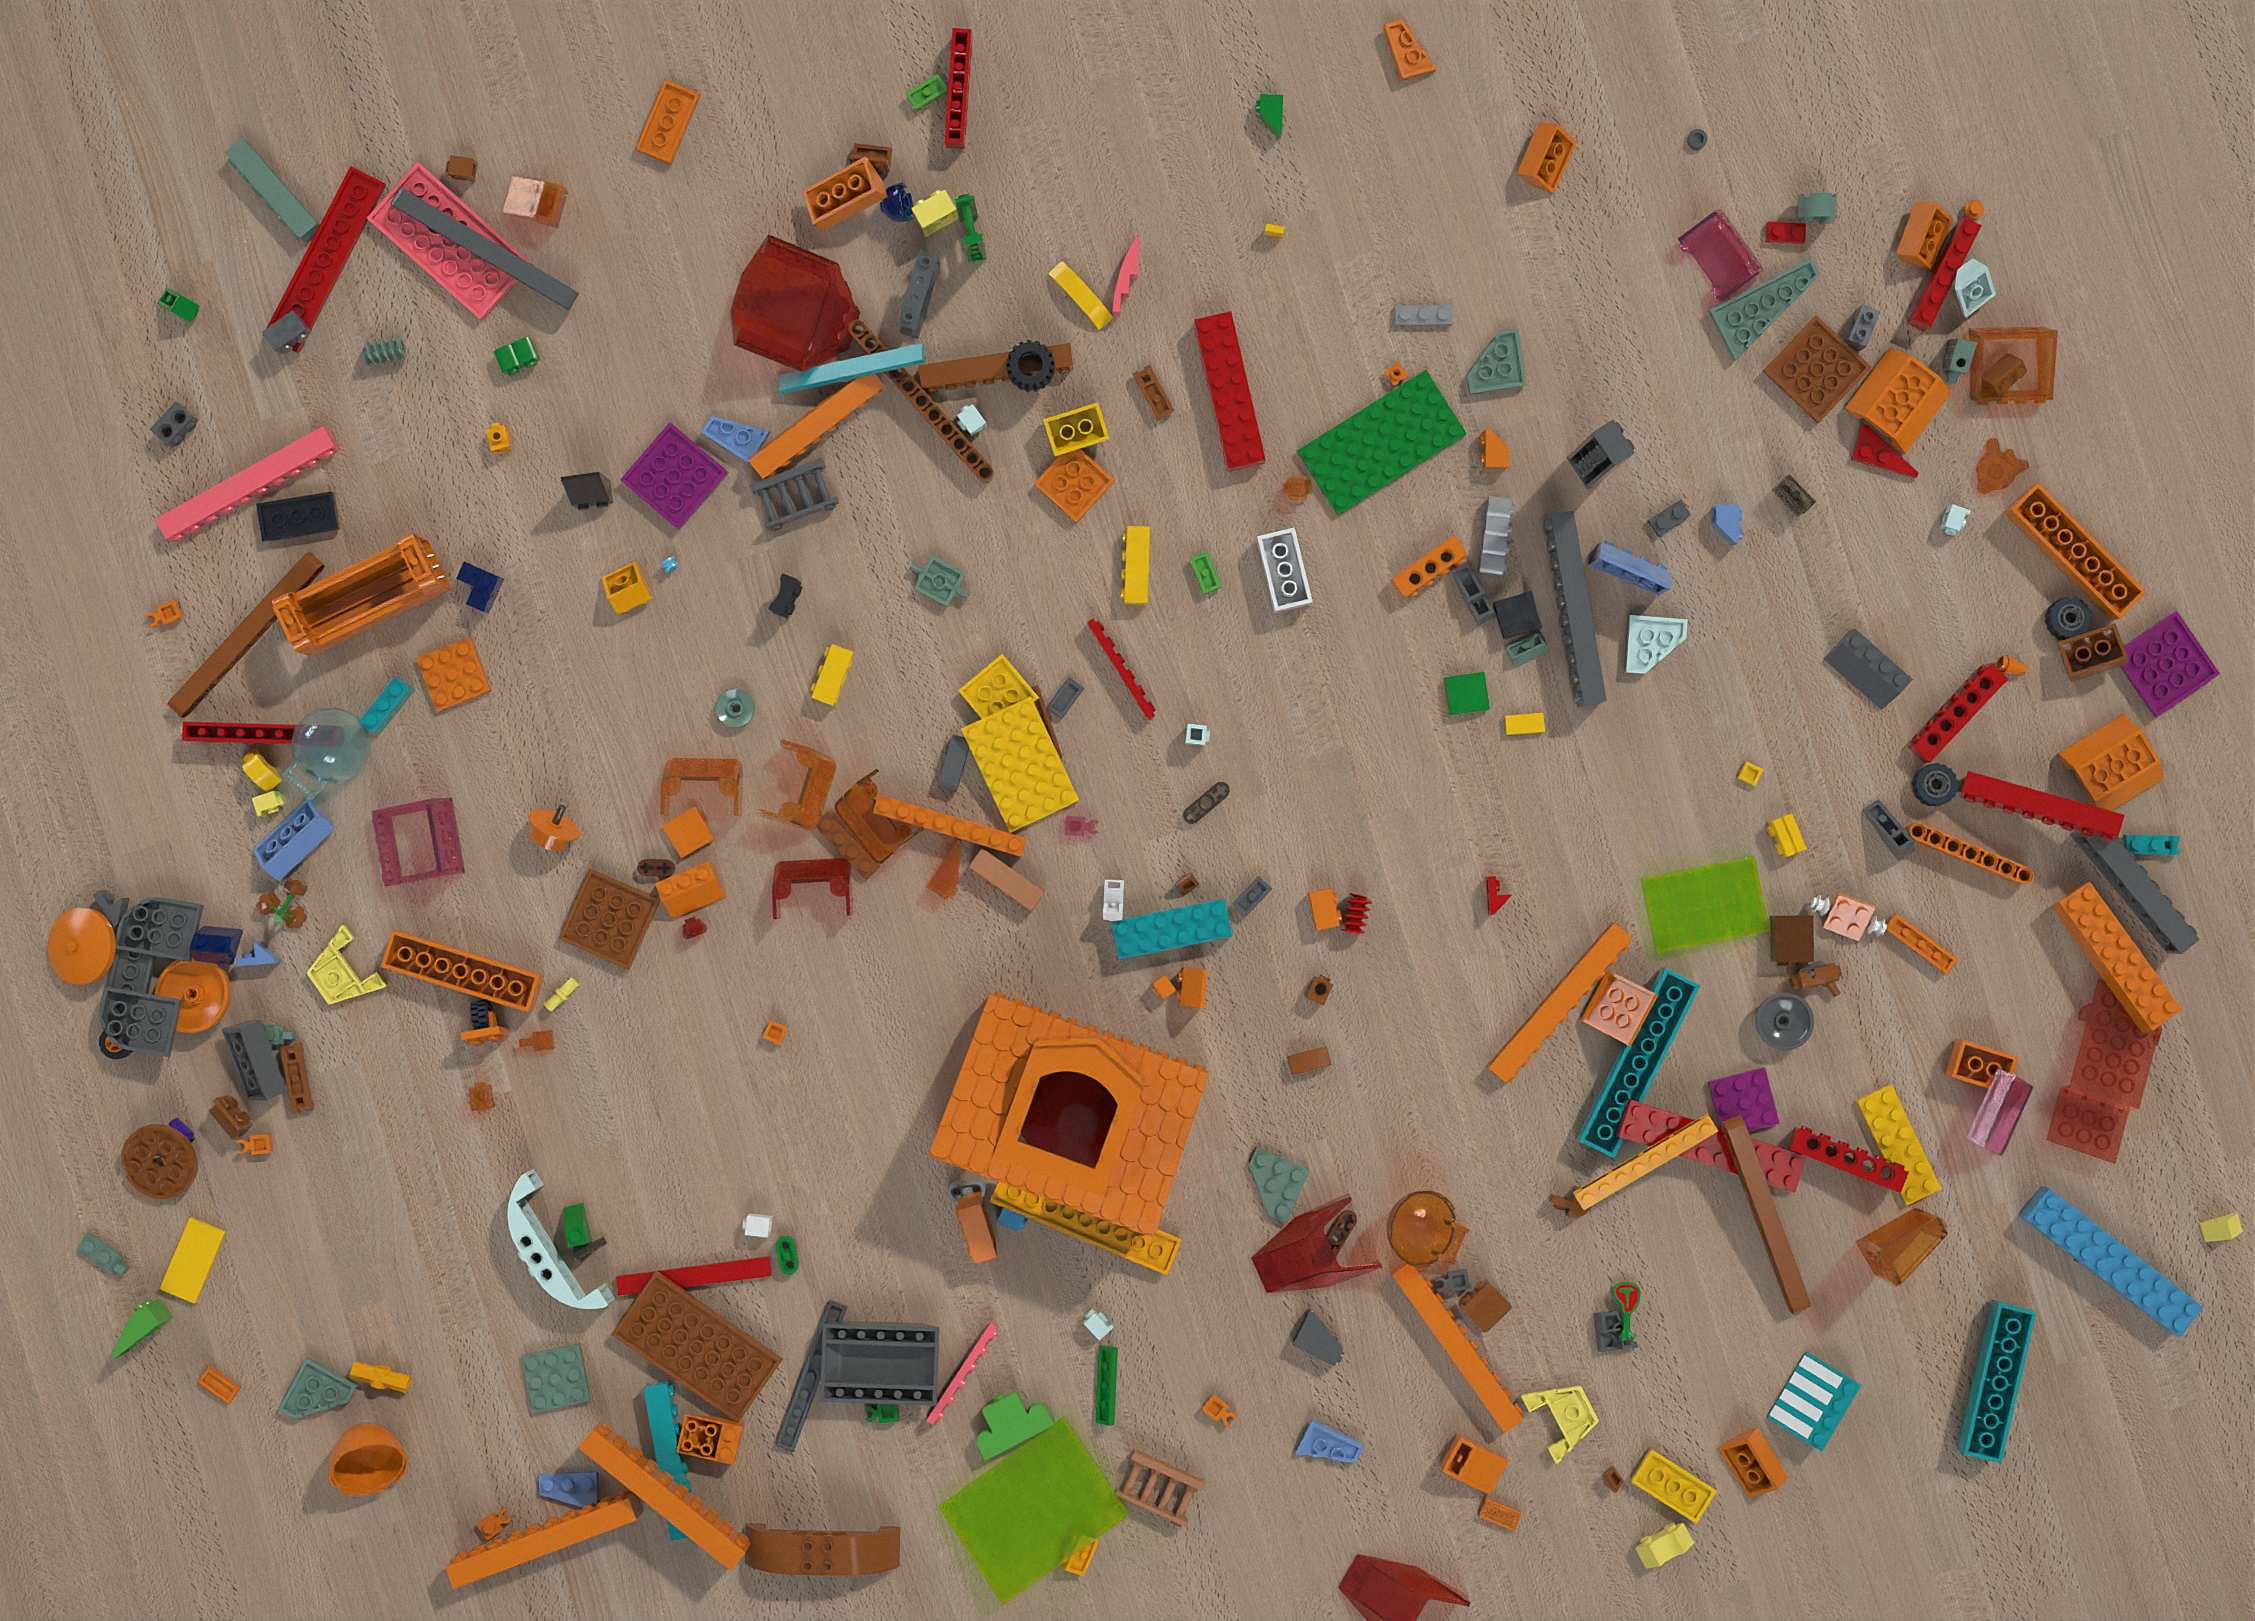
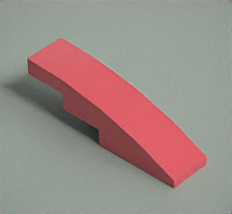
[1112,237,1140,316]

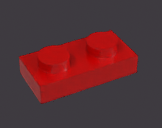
[1765,221,1806,244]

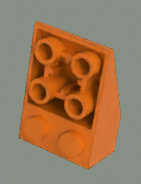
[677,1414,745,1465]
[1439,1433,1509,1495]

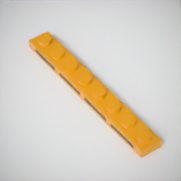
[1573,1113,1718,1210]

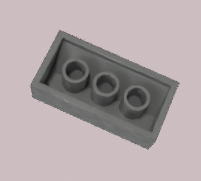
[1824,629,1913,710]
[221,1020,286,1101]

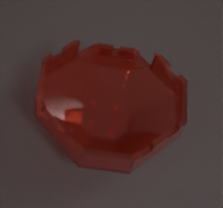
[1021,1071,1118,1168]

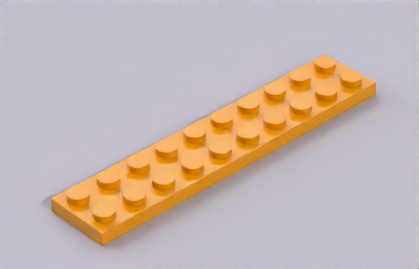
[990,1181,1182,1275]

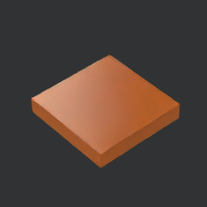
[662,806,715,859]

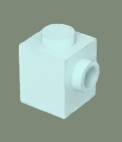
[957,404,987,437]
[1185,724,1210,746]

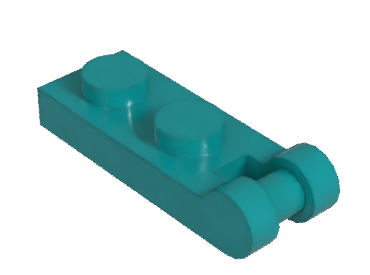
[2124,835,2180,855]

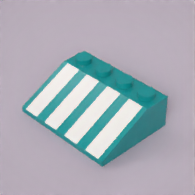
[1767,1351,1861,1452]

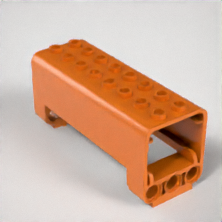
[272,532,451,657]

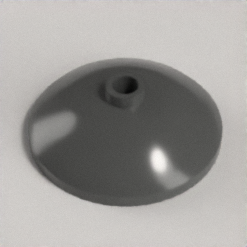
[1756,992,1814,1050]

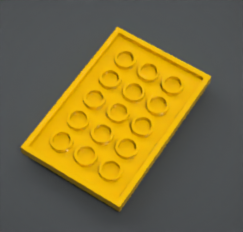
[961,696,1079,833]

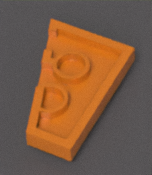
[1383,20,1437,81]

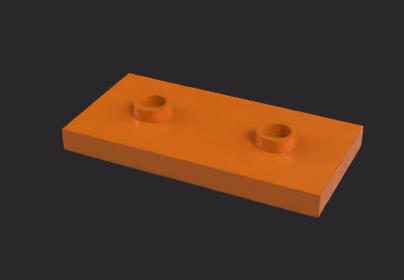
[635,80,701,165]

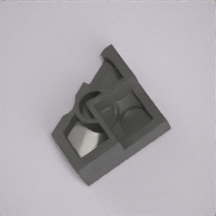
[1593,1311,1638,1352]

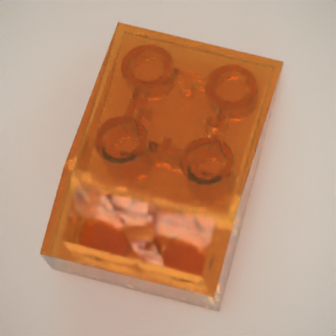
[502,176,568,228]

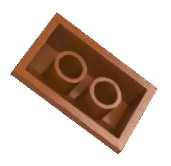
[2057,623,2129,682]

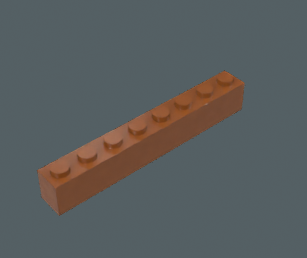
[918,343,1074,393]

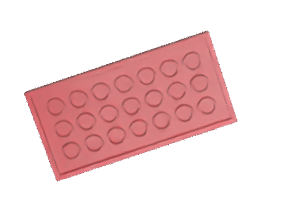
[367,162,533,321]

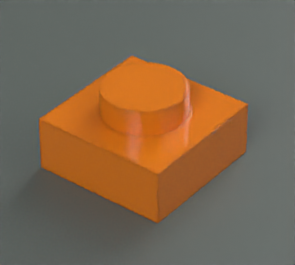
[762,1020,789,1045]

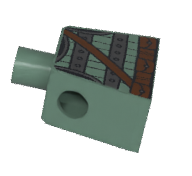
[1942,339,1977,384]

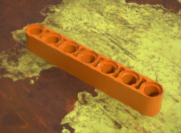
[1905,823,2034,884]

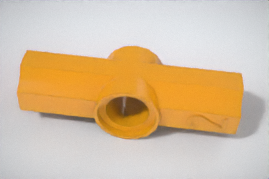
[350,1361,412,1393]

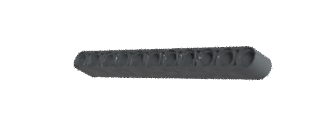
[390,187,579,310]

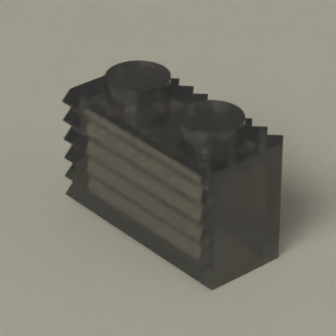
[1772,474,1816,516]

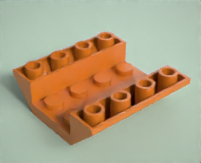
[1843,348,1951,454]
[2057,714,2164,811]

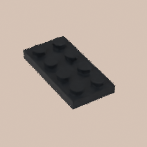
[256,491,340,542]

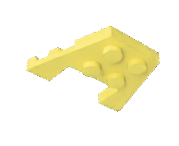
[307,925,388,1005]
[1520,1385,1599,1464]

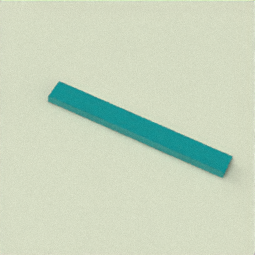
[779,343,925,394]

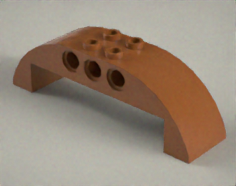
[745,1523,901,1576]

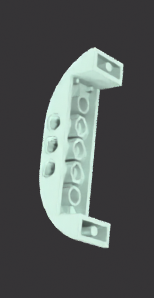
[507,1169,615,1309]

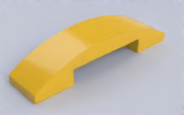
[1048,261,1113,330]

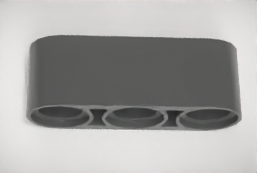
[938,734,970,792]

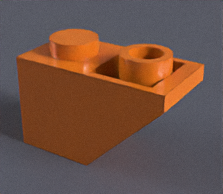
[1480,429,1509,470]

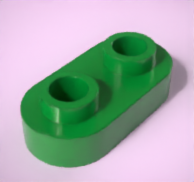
[776,1236,799,1275]

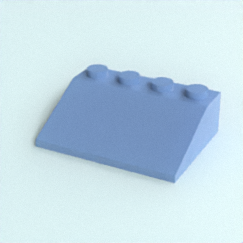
[1589,541,1672,595]

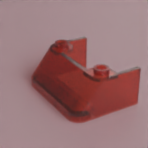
[772,858,854,919]

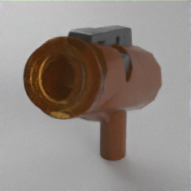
[1789,961,1842,997]

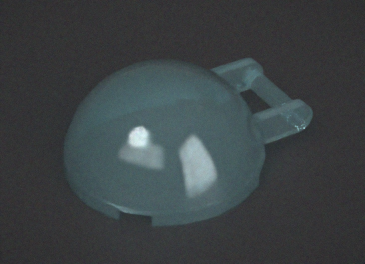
[280,708,371,801]

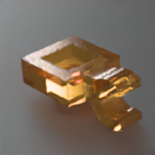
[519,1030,555,1051]

